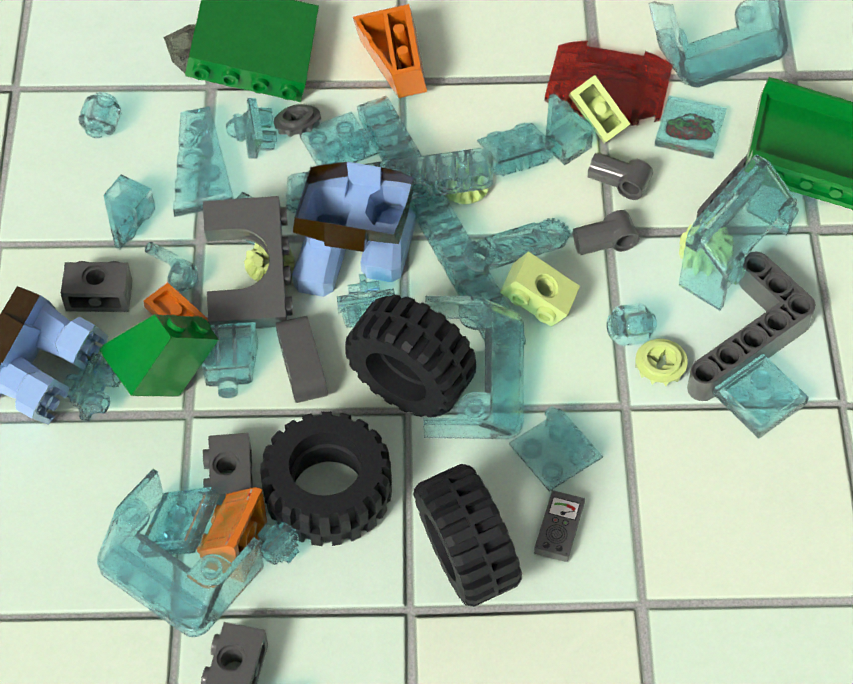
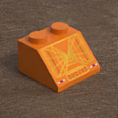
[197,487,268,580]

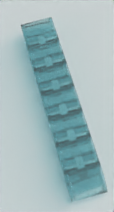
[286,148,493,213]

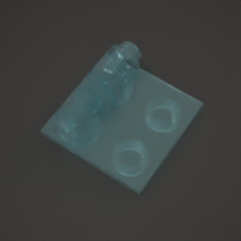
[298,111,377,166]
[477,123,555,177]
[509,406,603,492]

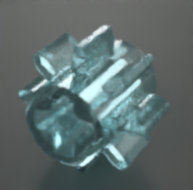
[257,522,300,565]

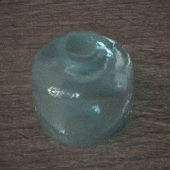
[78,92,122,138]
[606,303,657,346]

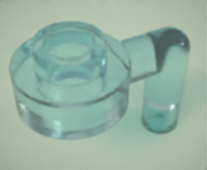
[145,242,198,293]

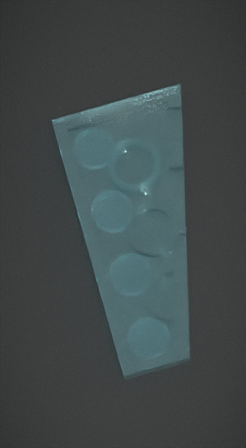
[173,106,234,217]

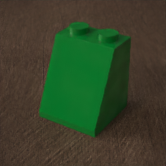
[99,314,219,397]

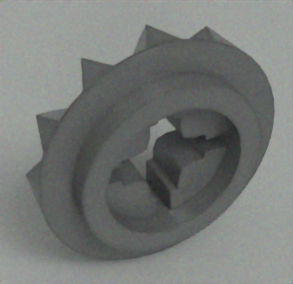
[273,104,322,137]

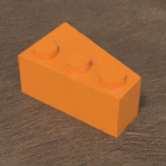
[353,4,427,98]

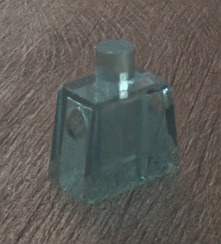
[201,322,258,398]

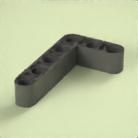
[687,251,816,401]

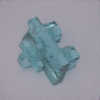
[226,98,277,159]
[337,273,395,328]
[64,353,121,421]

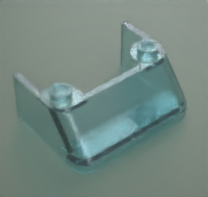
[649,0,788,88]
[678,155,799,311]
[423,296,524,439]
[97,469,264,637]

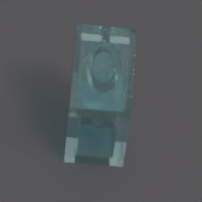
[545,93,594,165]
[103,174,155,250]

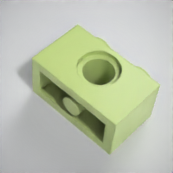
[569,75,630,143]
[500,251,580,327]

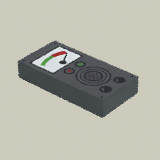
[534,490,585,562]

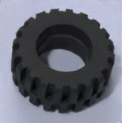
[345,295,477,418]
[260,411,392,546]
[413,464,522,607]

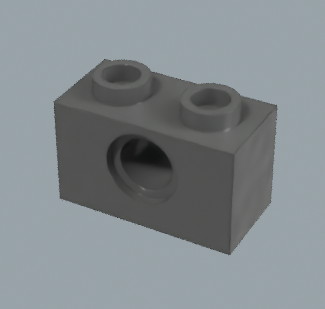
[60,261,132,312]
[203,433,253,511]
[201,622,268,684]

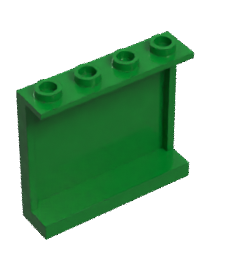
[185,0,319,102]
[742,77,853,210]

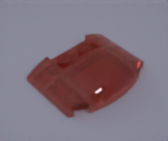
[544,41,673,126]

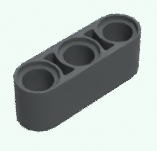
[275,316,328,403]

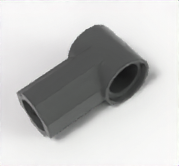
[587,153,653,200]
[572,210,640,255]

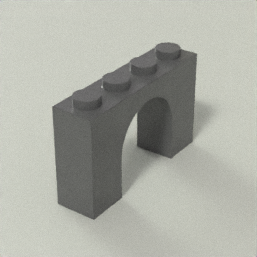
[203,196,293,331]

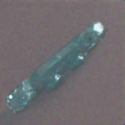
[462,218,570,272]

